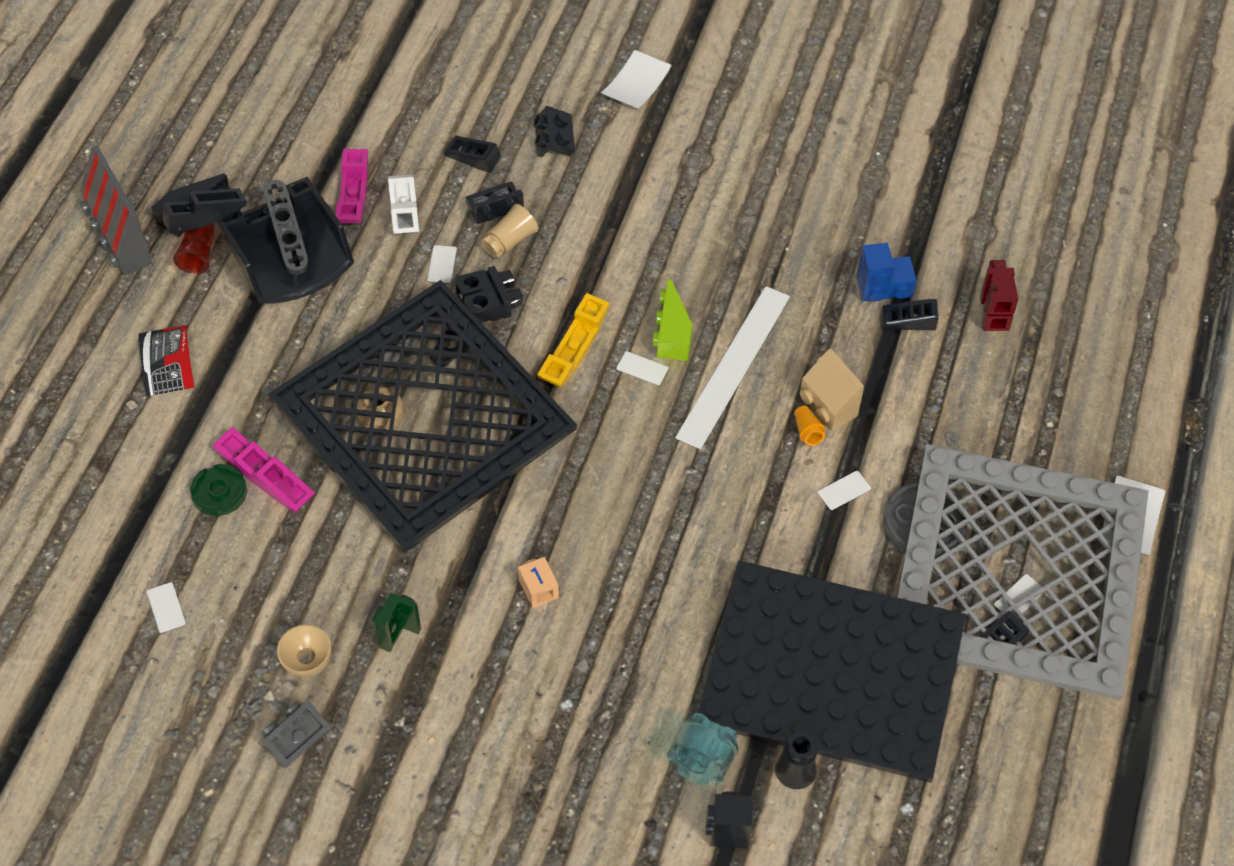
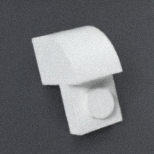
[388,174,419,234]

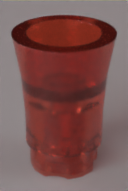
[173,224,215,274]

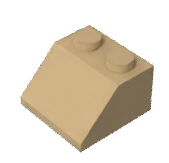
[800,349,864,431]

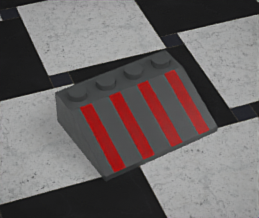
[80,145,153,276]

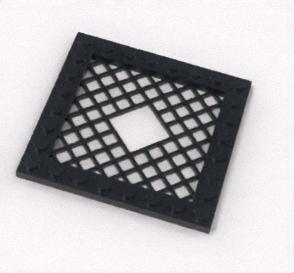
[268,280,577,554]

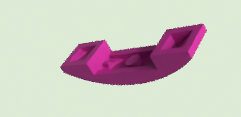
[335,149,368,223]

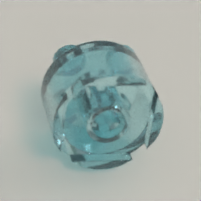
[667,713,738,786]

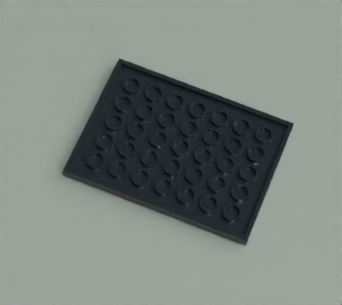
[696,560,966,783]

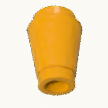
[794,406,825,446]

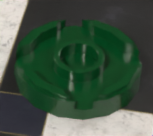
[190,464,247,516]

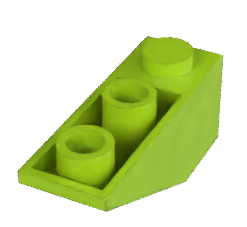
[653,279,693,361]

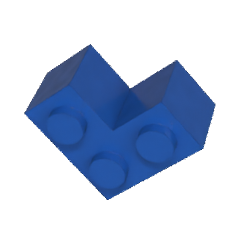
[856,243,917,302]

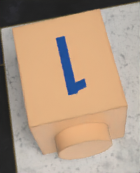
[518,557,559,608]

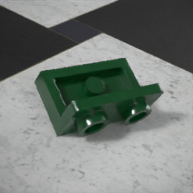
[373,593,421,652]

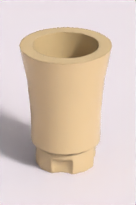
[481,204,538,259]

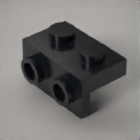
[533,105,575,157]
[466,181,524,224]

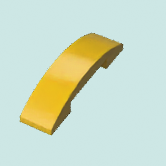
[537,293,610,387]

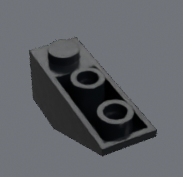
[152,173,230,238]

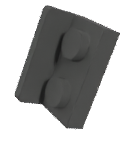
[258,700,331,769]

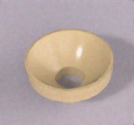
[356,386,404,430]
[277,625,331,677]

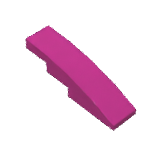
[212,427,315,513]

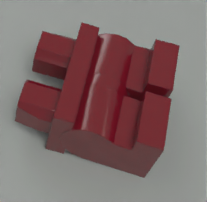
[980,260,1018,331]

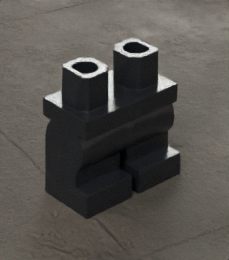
[455,266,523,323]

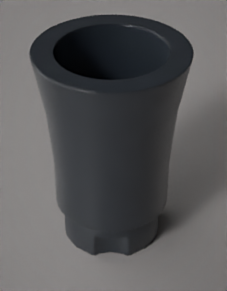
[775,732,817,789]

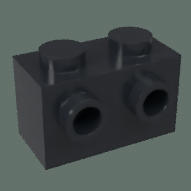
[705,791,753,849]

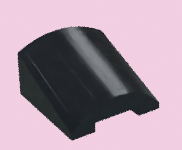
[216,176,355,304]

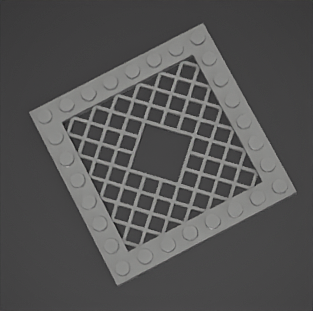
[897,444,1149,700]

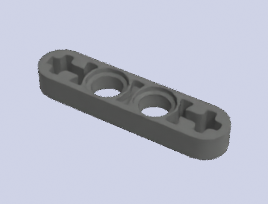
[264,180,308,275]

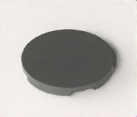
[883,482,967,559]

